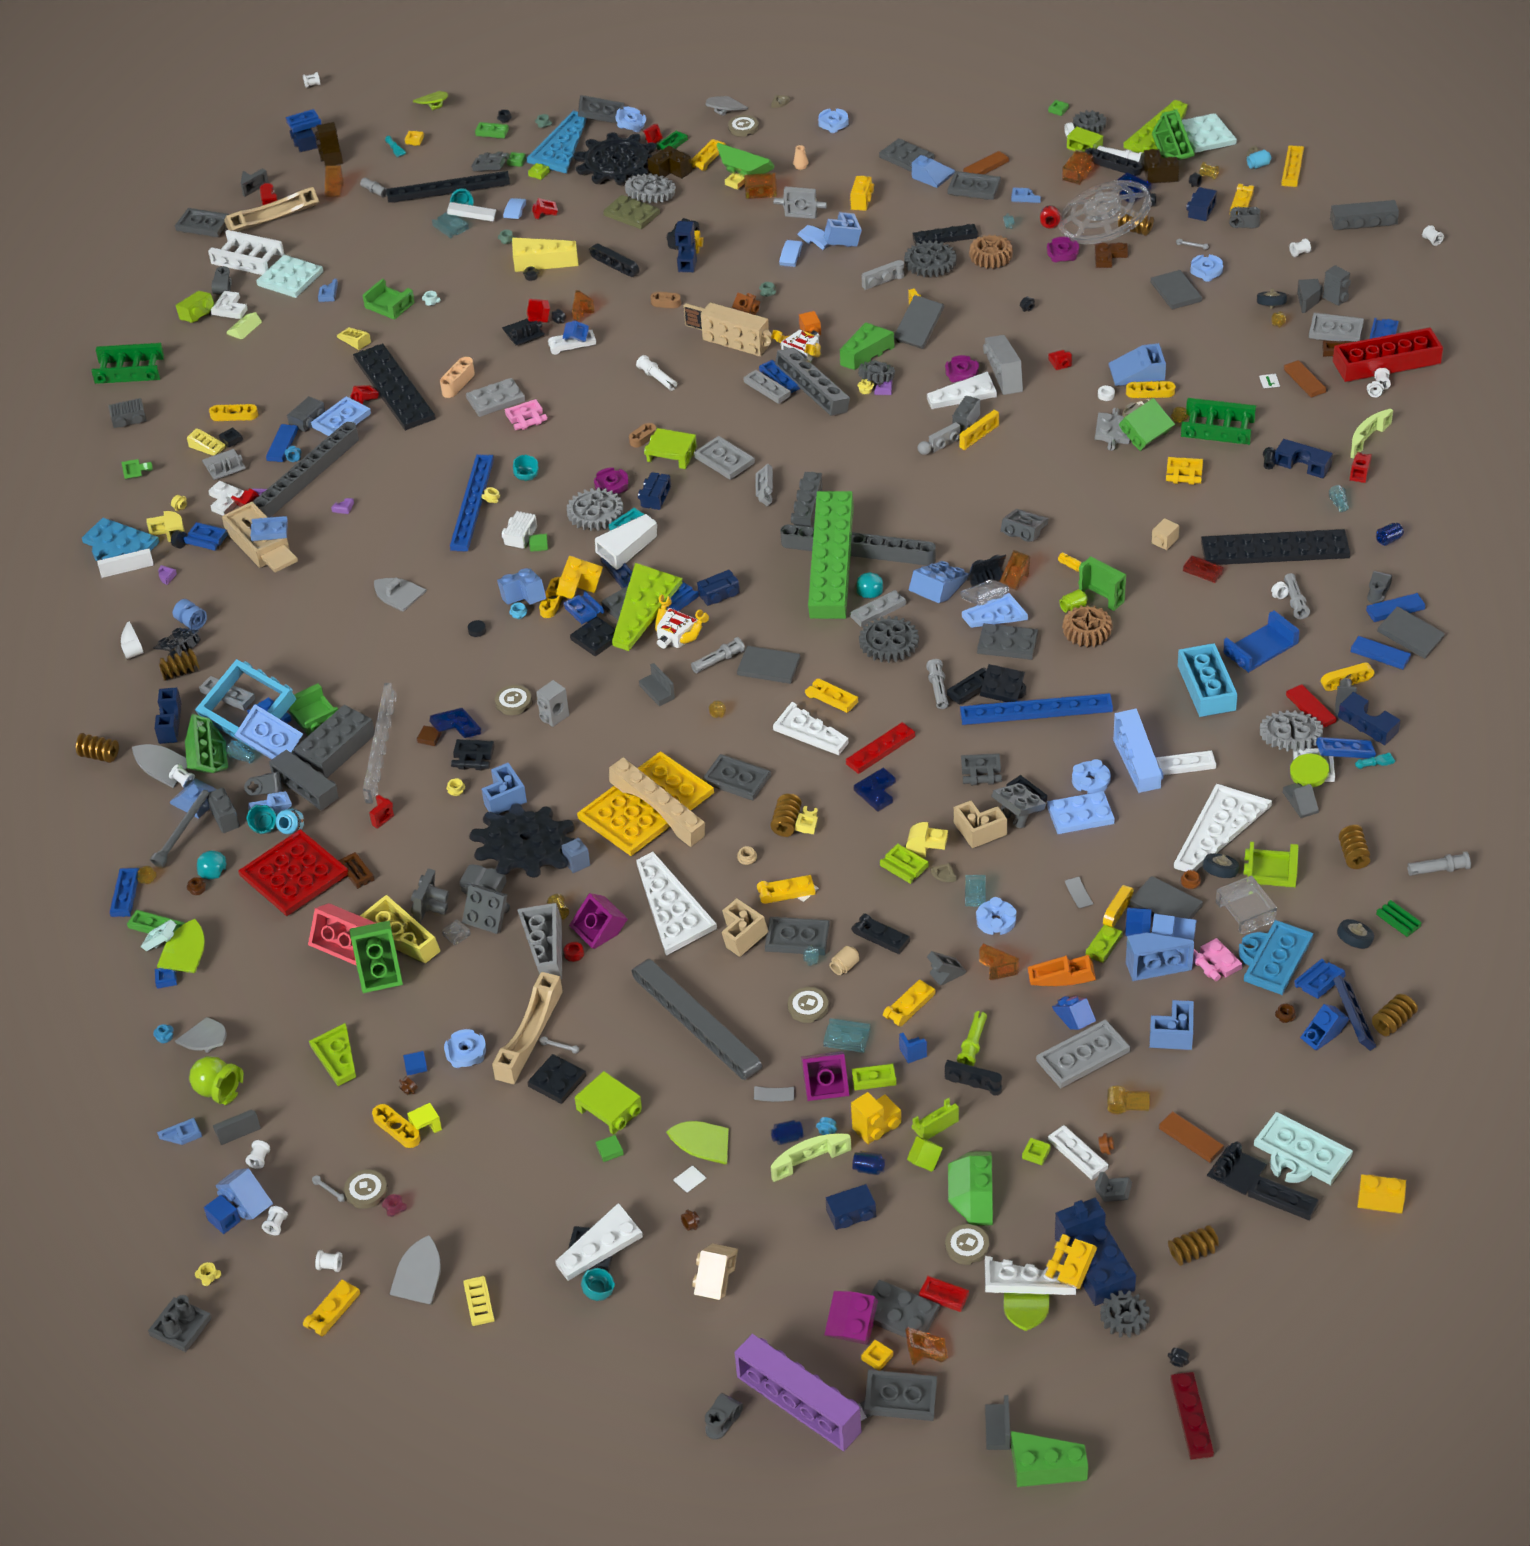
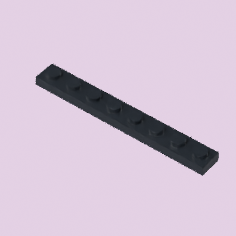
[386,171,510,203]

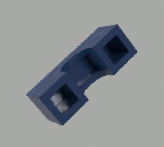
[675,221,697,273]
[1274,439,1333,479]
[154,688,182,744]
[1338,692,1401,745]

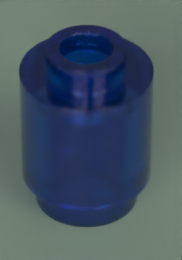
[1376,523,1404,546]
[771,1120,804,1145]
[852,1151,885,1175]

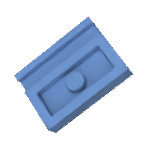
[250,516,288,541]

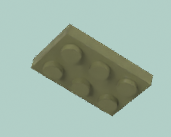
[603,195,660,230]

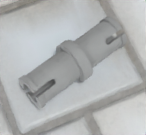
[360,177,387,198]

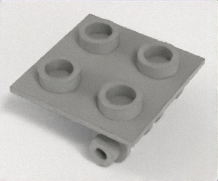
[202,449,246,480]

